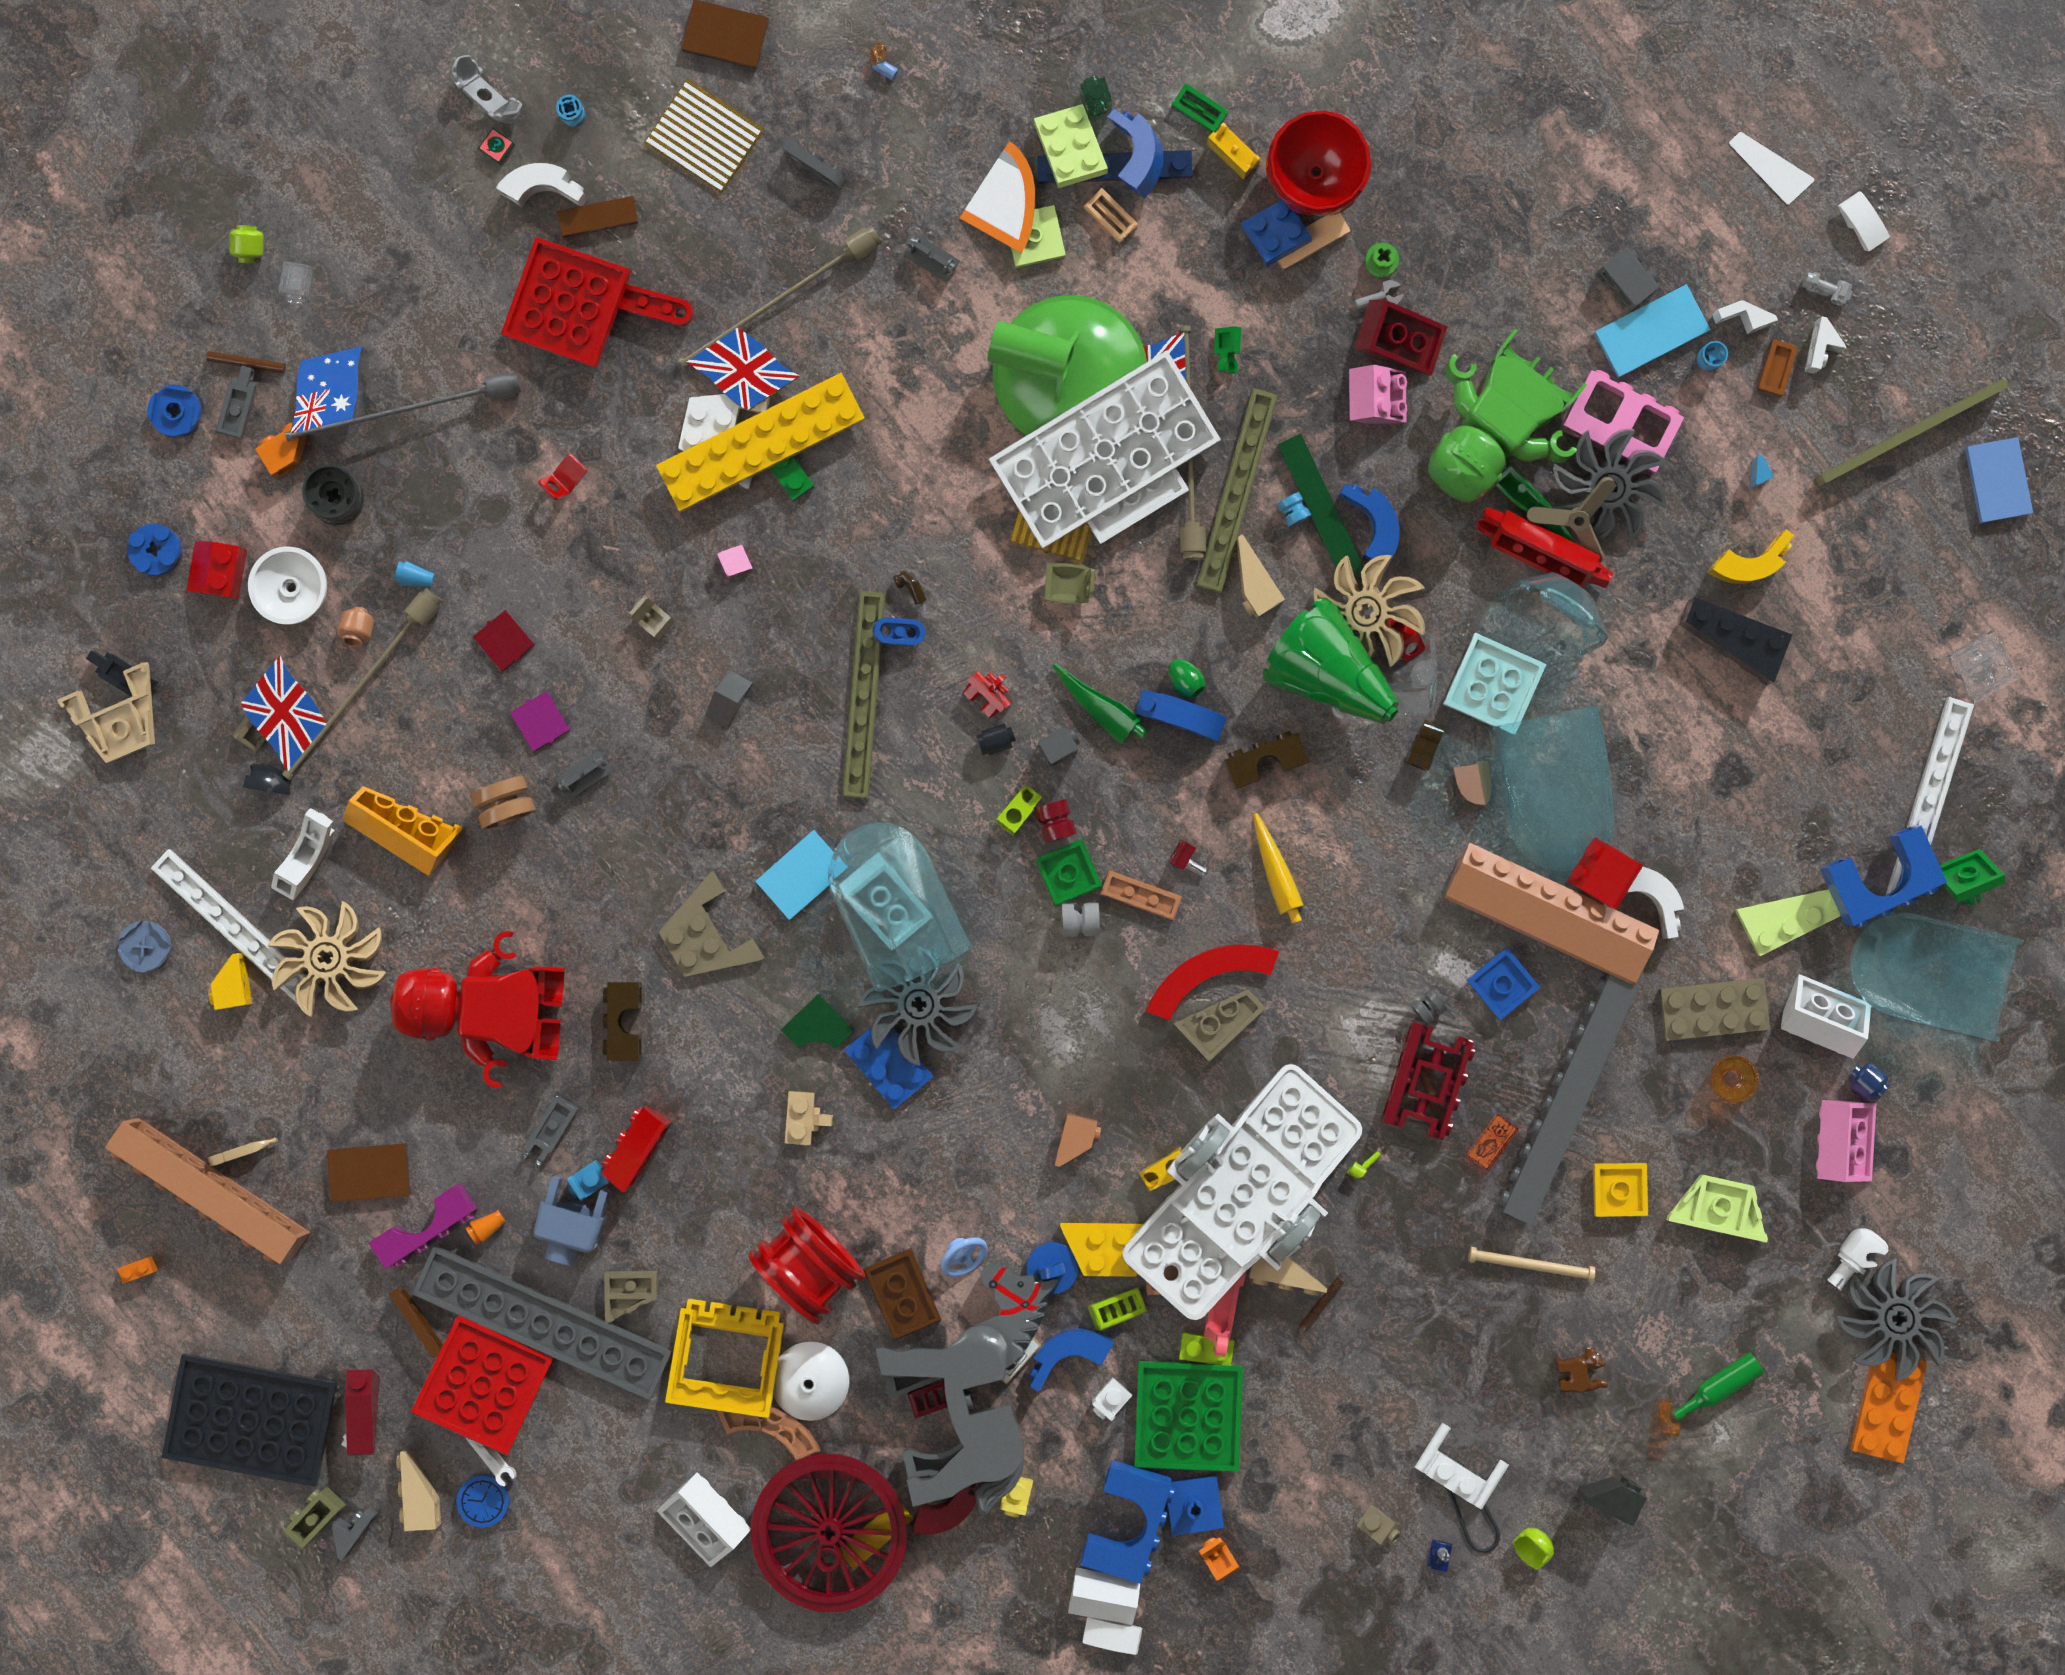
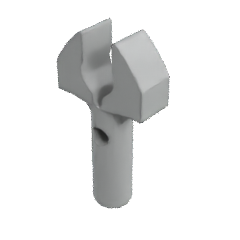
[1354,280,1404,309]

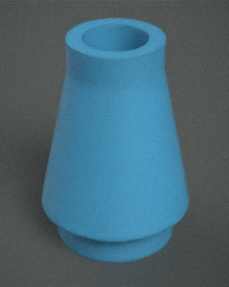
[394,561,434,588]

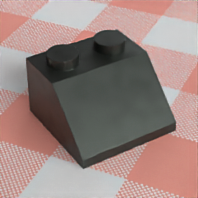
[1576,1476,1647,1526]

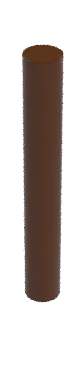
[207,351,286,374]

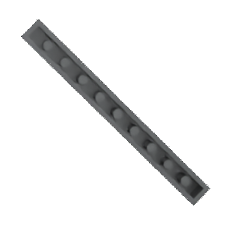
[1498,974,1639,1225]

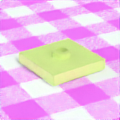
[1011,205,1066,268]

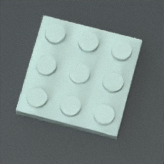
[1443,633,1546,736]

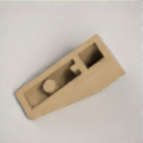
[1236,534,1285,619]

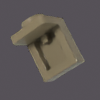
[628,596,675,641]
[1357,1504,1403,1547]

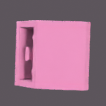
[1349,365,1407,424]

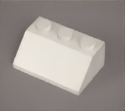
[1781,974,1871,1059]
[657,1473,751,1567]

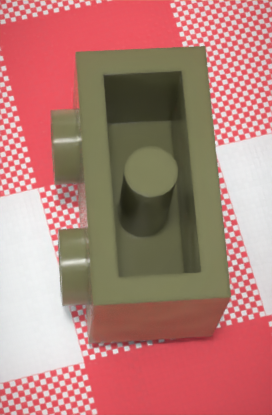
[284,1487,346,1549]

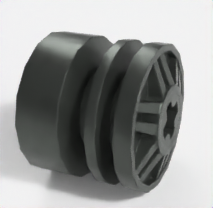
[302,464,364,526]

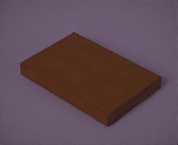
[681,0,769,69]
[327,1143,410,1202]
[863,1248,942,1341]

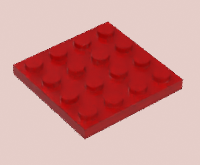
[501,237,632,368]
[411,1315,553,1456]

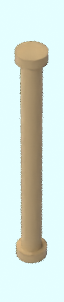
[1468,1247,1595,1282]

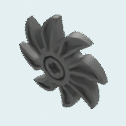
[1552,429,1667,541]
[857,946,977,1066]
[1835,1259,1957,1381]

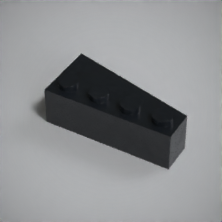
[1679,597,1793,686]

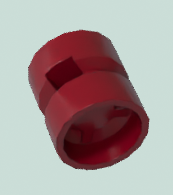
[1035,799,1077,843]

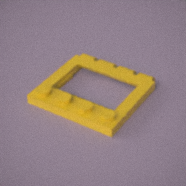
[665,1298,785,1418]

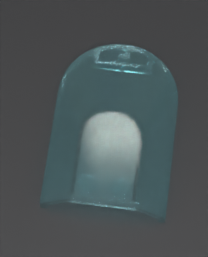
[1497,572,1608,655]
[828,823,971,992]

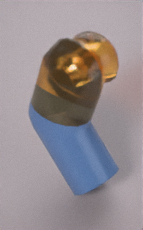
[869,43,898,81]

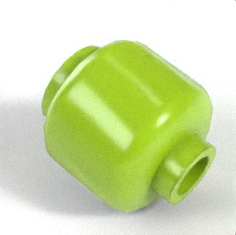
[229,225,264,263]

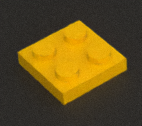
[1593,1163,1648,1217]

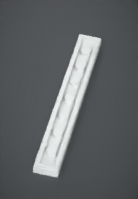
[1886,697,1974,894]
[151,849,322,1004]

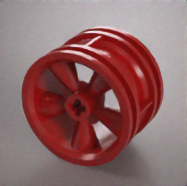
[748,1206,866,1325]

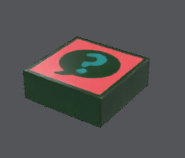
[478,128,515,165]

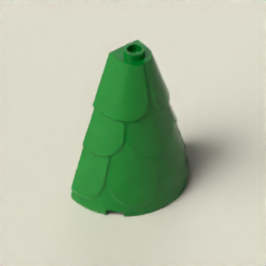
[1262,598,1400,724]

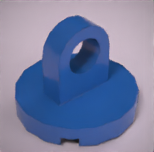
[1027,1241,1078,1294]

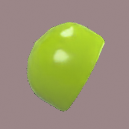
[1513,1528,1554,1570]

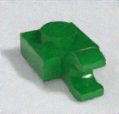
[1214,326,1241,374]

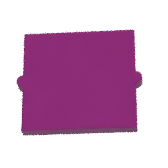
[510,691,570,752]

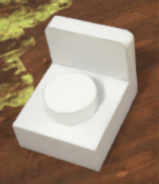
[1092,1377,1132,1421]

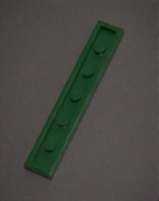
[1277,434,1364,579]

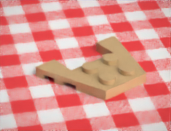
[57,662,155,763]

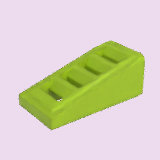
[1087,1287,1148,1331]

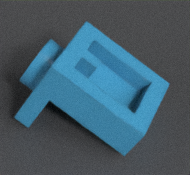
[567,1160,610,1201]

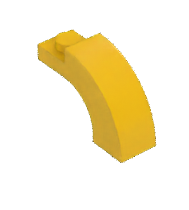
[1707,529,1794,584]

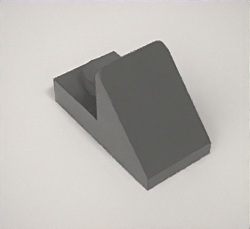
[331,1507,378,1561]

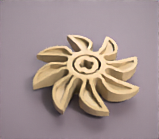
[1314,555,1425,667]
[267,901,387,1018]

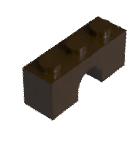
[1223,731,1309,790]
[602,982,642,1061]

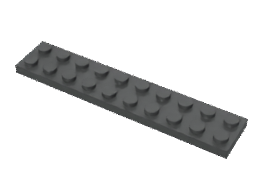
[412,1245,672,1400]

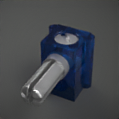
[1427,1540,1453,1572]

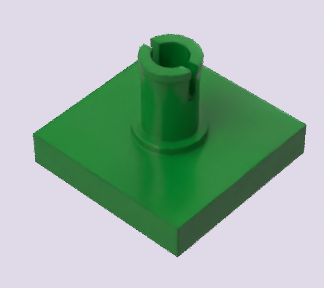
[1940,849,2006,905]

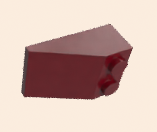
[1354,299,1448,376]

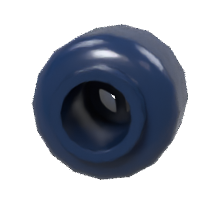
[1849,1063,1890,1102]

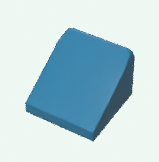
[1750,454,1773,489]

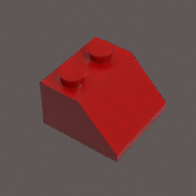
[186,541,247,601]
[1568,837,1644,910]

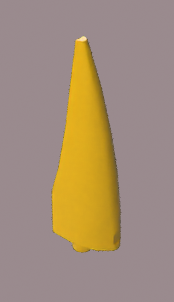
[1253,813,1304,924]

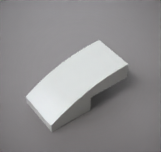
[1838,192,1890,251]
[1082,1617,1143,1655]

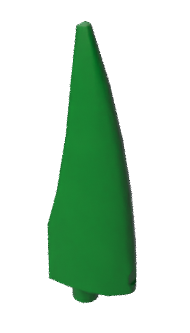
[1496,462,1576,543]
[1052,663,1148,745]

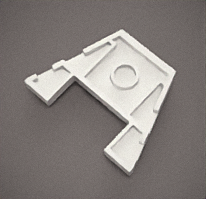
[678,394,770,490]

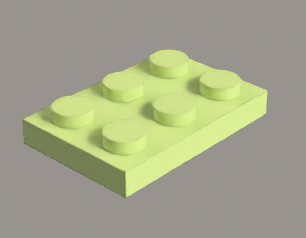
[1034,104,1108,188]

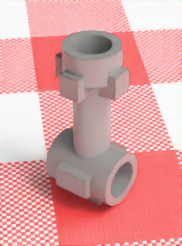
[1802,272,1853,306]

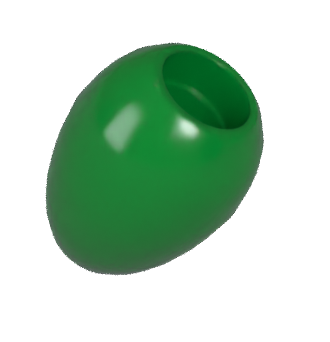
[1168,659,1205,699]

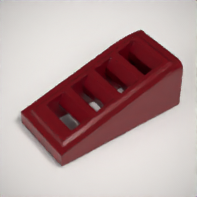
[907,1380,948,1418]

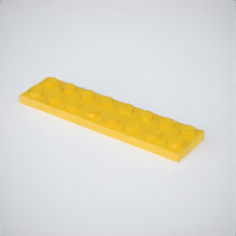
[656,372,865,513]

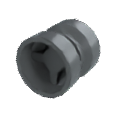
[1411,989,1447,1025]

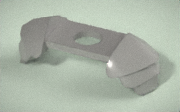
[452,55,522,124]

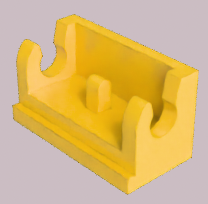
[1207,123,1262,180]

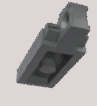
[216,366,257,440]

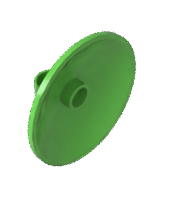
[987,295,1147,436]

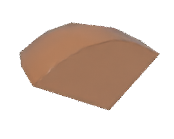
[1454,760,1492,805]

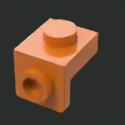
[1198,1537,1241,1583]

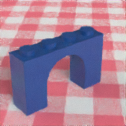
[1819,825,1947,928]
[1080,1459,1175,1584]

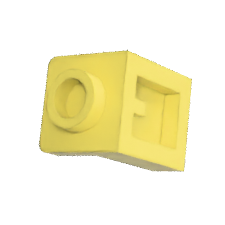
[1000,1477,1033,1518]

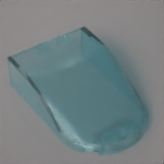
[1488,705,1614,872]
[1850,913,2023,1042]

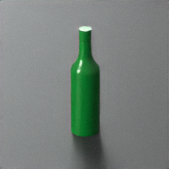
[1672,1352,1764,1421]

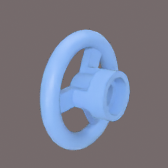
[940,1238,988,1277]

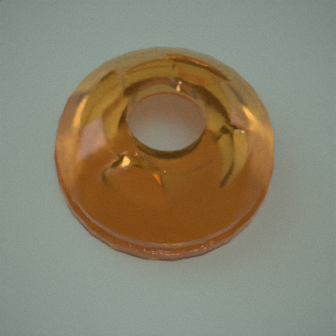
[1710,1055,1759,1103]

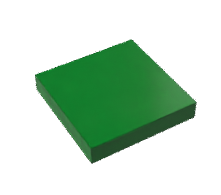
[1035,839,1102,907]

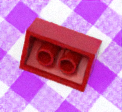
[601,1106,672,1192]

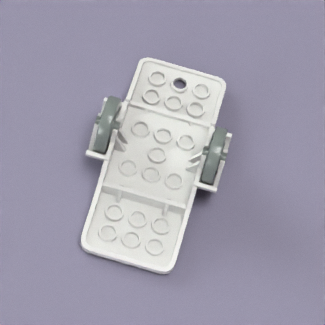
[1122,1064,1362,1320]

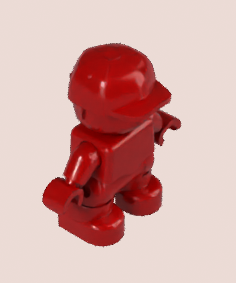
[390,931,565,1088]

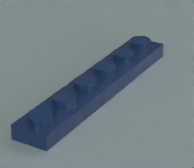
[1037,150,1193,184]

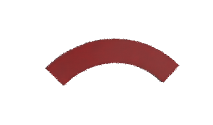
[1145,944,1280,1020]

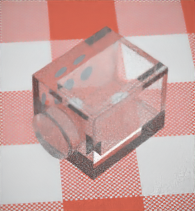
[278,261,315,303]

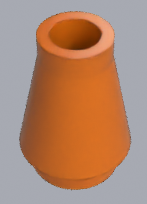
[466,1210,506,1245]

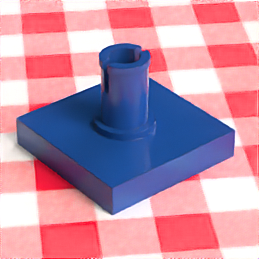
[1167,1474,1224,1536]

